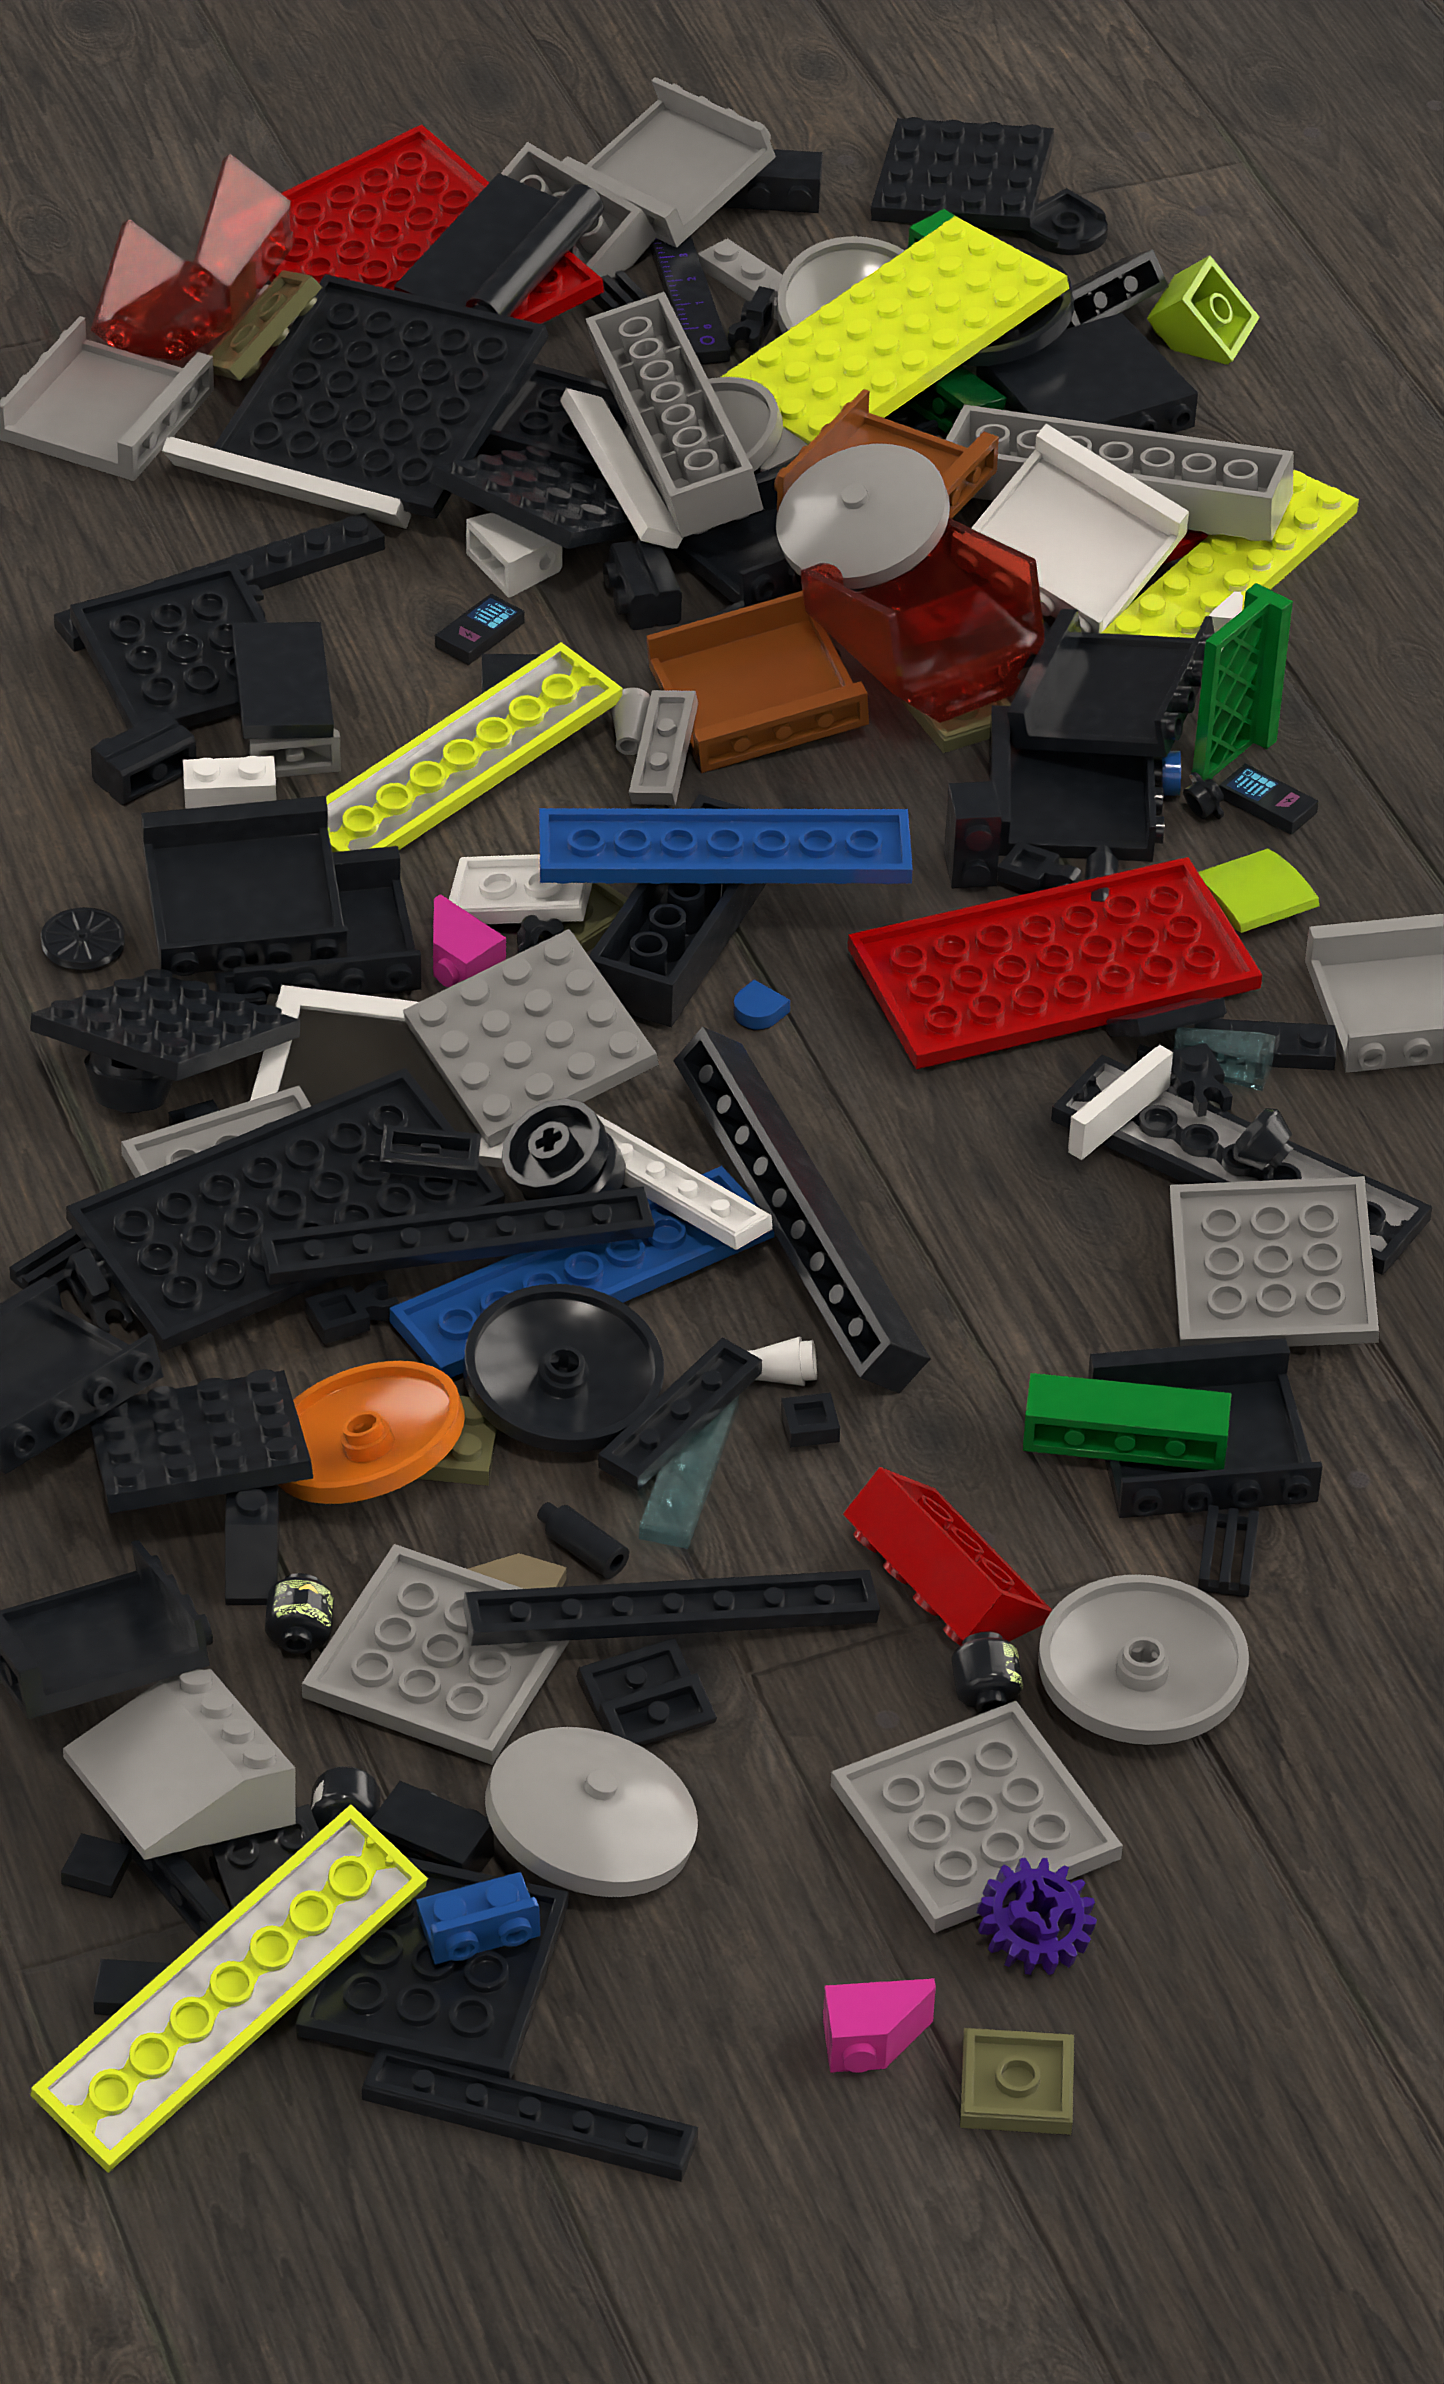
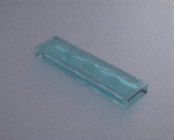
[639,1396,739,1549]

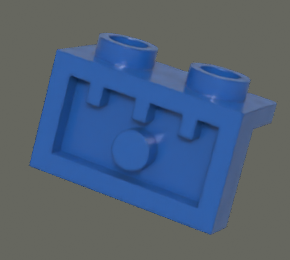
[416,1872,540,1964]

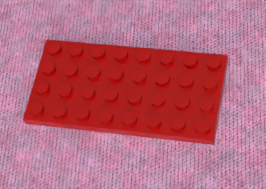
[847,857,1263,1069]

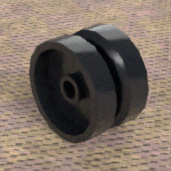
[501,1098,626,1201]

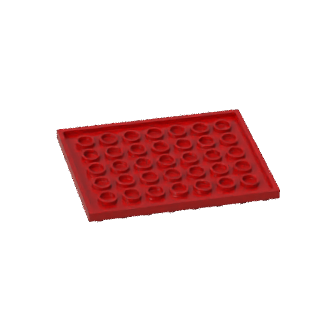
[219,124,604,324]

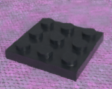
[482,363,628,477]

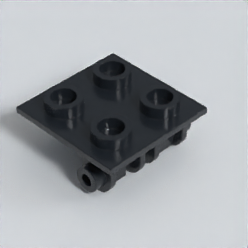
[209,1804,319,1909]

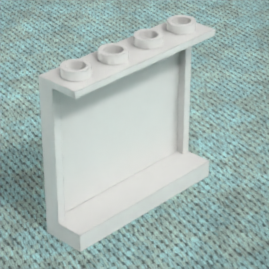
[955,424,1189,633]

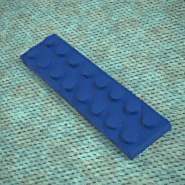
[539,808,913,884]
[389,1166,774,1378]

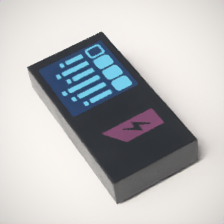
[435,594,525,665]
[1219,763,1318,835]

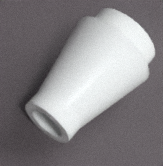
[748,1336,817,1386]

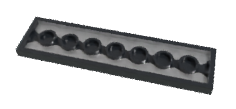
[1051,1054,1432,1275]

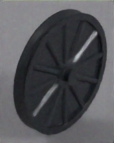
[41,907,125,970]

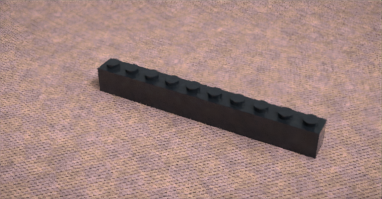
[673,1027,931,1394]

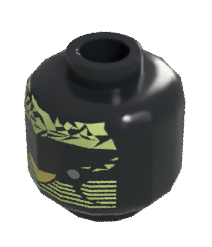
[264,1573,334,1654]
[951,1632,1023,1713]

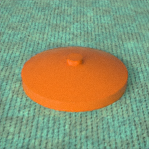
[278,1361,465,1504]

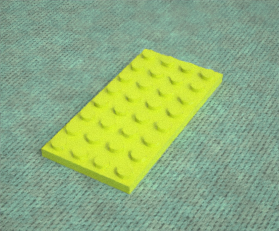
[721,216,1069,445]

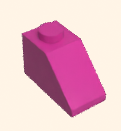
[433,894,506,987]
[823,1979,936,2073]

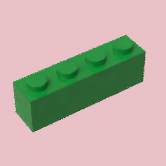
[1023,1373,1232,1470]

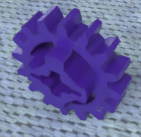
[976,1858,1097,1975]

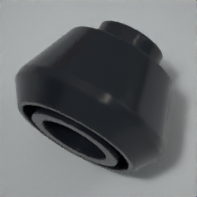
[1231,1108,1294,1170]

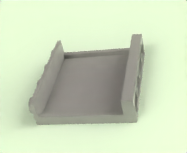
[561,77,776,248]
[0,316,214,481]
[1305,914,1444,1073]

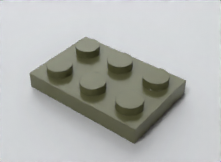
[208,270,322,381]

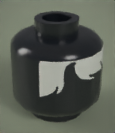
[310,1766,380,1832]

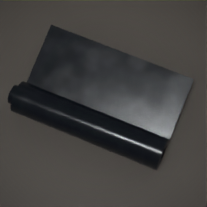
[394,173,604,317]

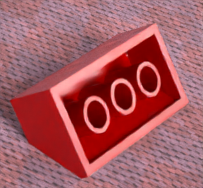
[843,1467,1052,1646]

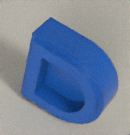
[734,980,790,1029]

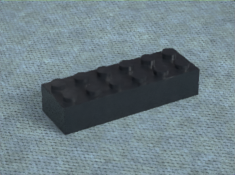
[589,794,767,1028]

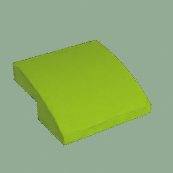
[1198,849,1320,933]

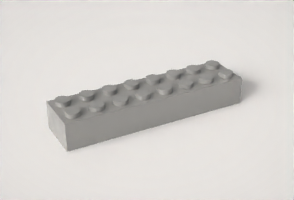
[585,292,764,538]
[945,405,1294,541]

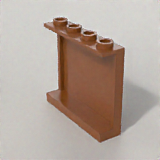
[774,389,999,524]
[646,588,869,773]

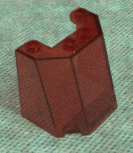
[91,155,294,361]
[800,518,1045,723]

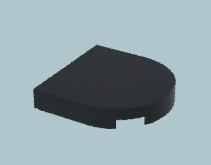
[1011,188,1108,255]

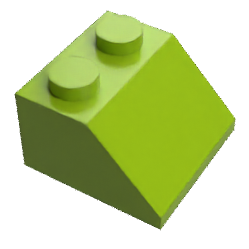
[1147,255,1260,365]

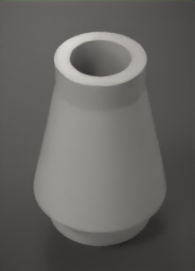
[611,688,651,755]

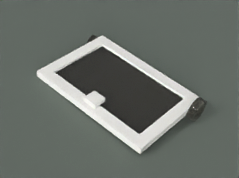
[250,985,504,1168]

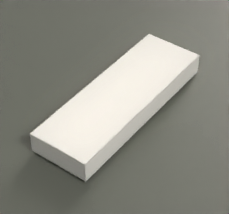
[1068,1045,1173,1160]

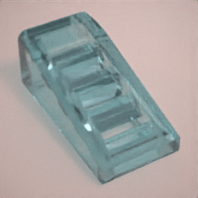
[1174,1027,1276,1091]

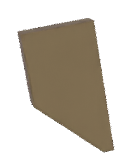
[468,1553,567,1589]

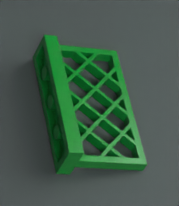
[1192,583,1293,780]

